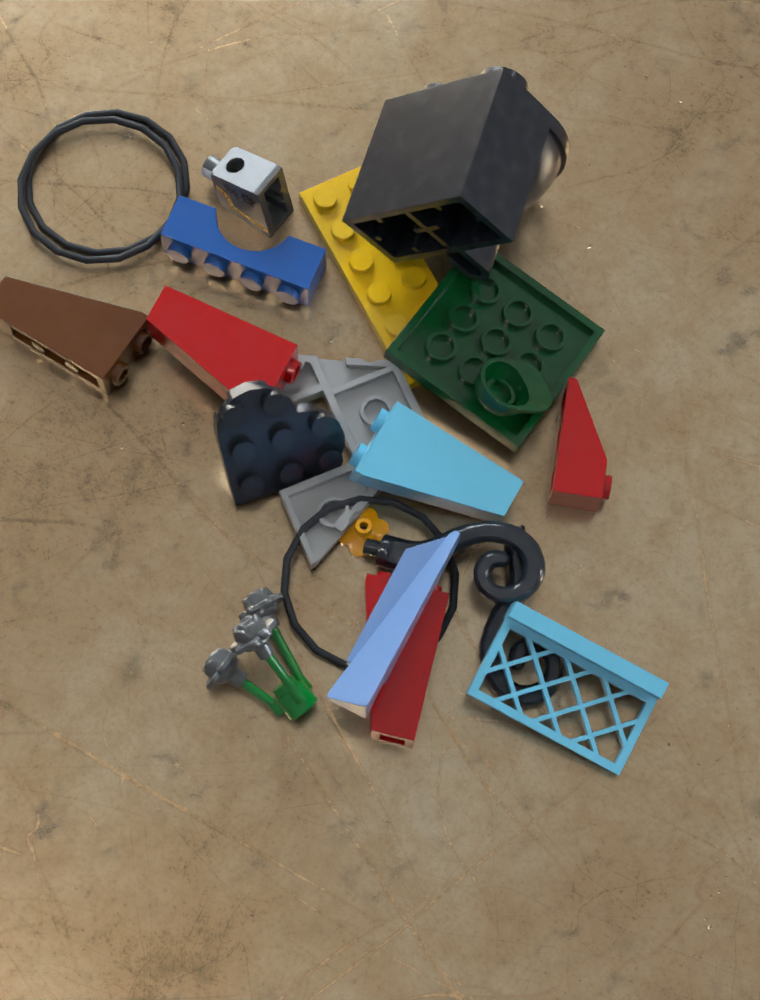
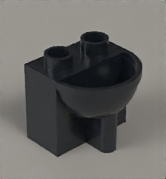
[342,66,570,280]

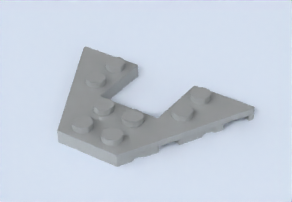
[279,354,424,569]

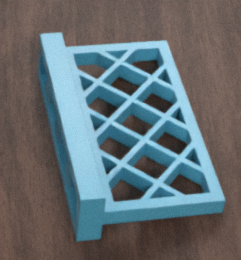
[466,601,669,775]

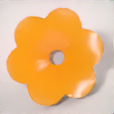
[339,508,389,558]

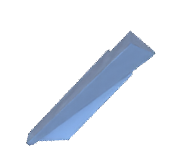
[326,531,461,718]

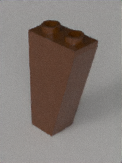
[0,276,153,395]

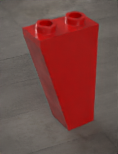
[146,285,302,401]
[364,572,450,749]

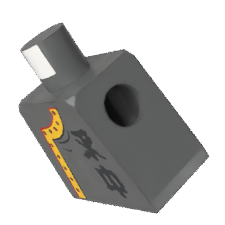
[202,147,294,238]

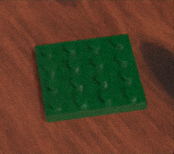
[383,253,605,452]

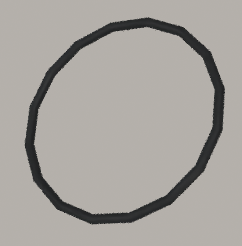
[25,109,190,256]
[17,116,183,264]
[280,495,459,670]

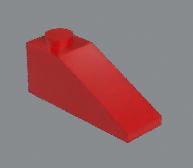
[548,377,612,512]

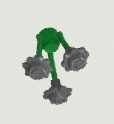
[202,587,318,721]

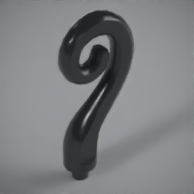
[363,520,546,605]
[479,525,563,708]

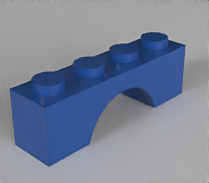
[160,195,326,306]

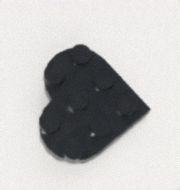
[213,380,345,506]

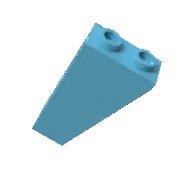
[348,401,524,521]

